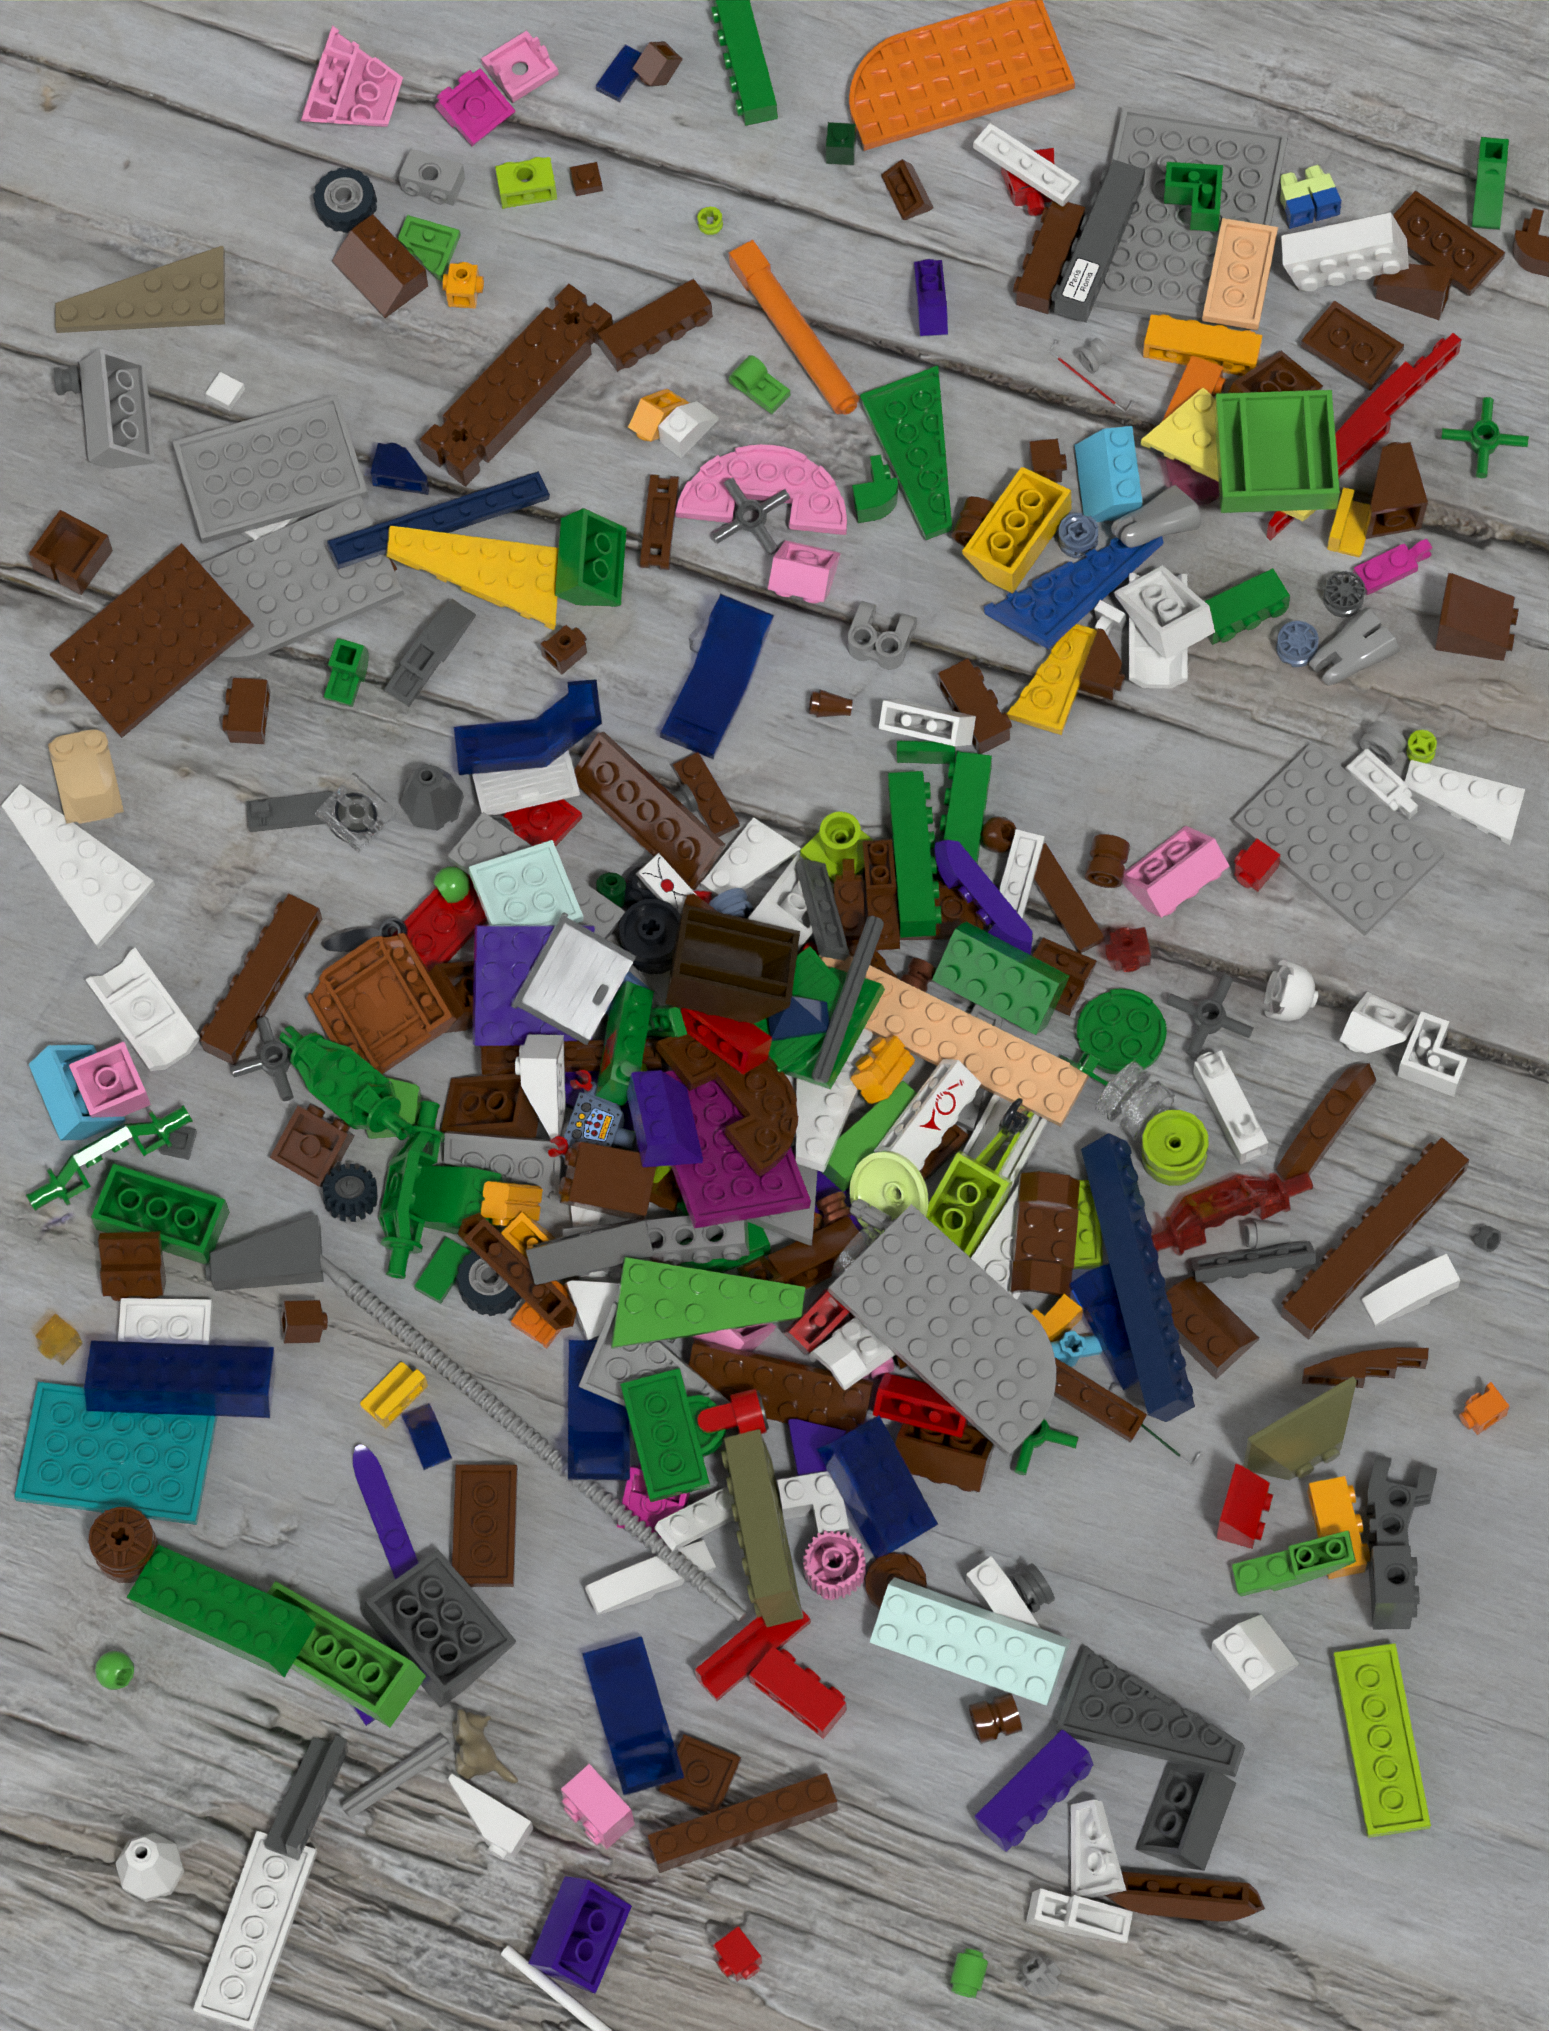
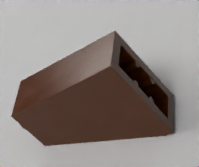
[1373,264,1454,321]

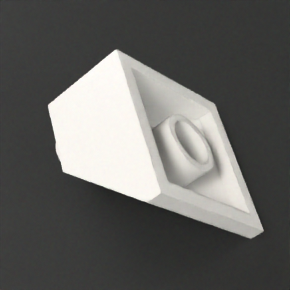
[1340,992,1419,1054]

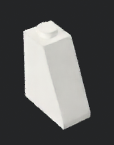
[564,1280,620,1341]

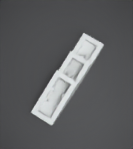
[585,1540,716,1615]

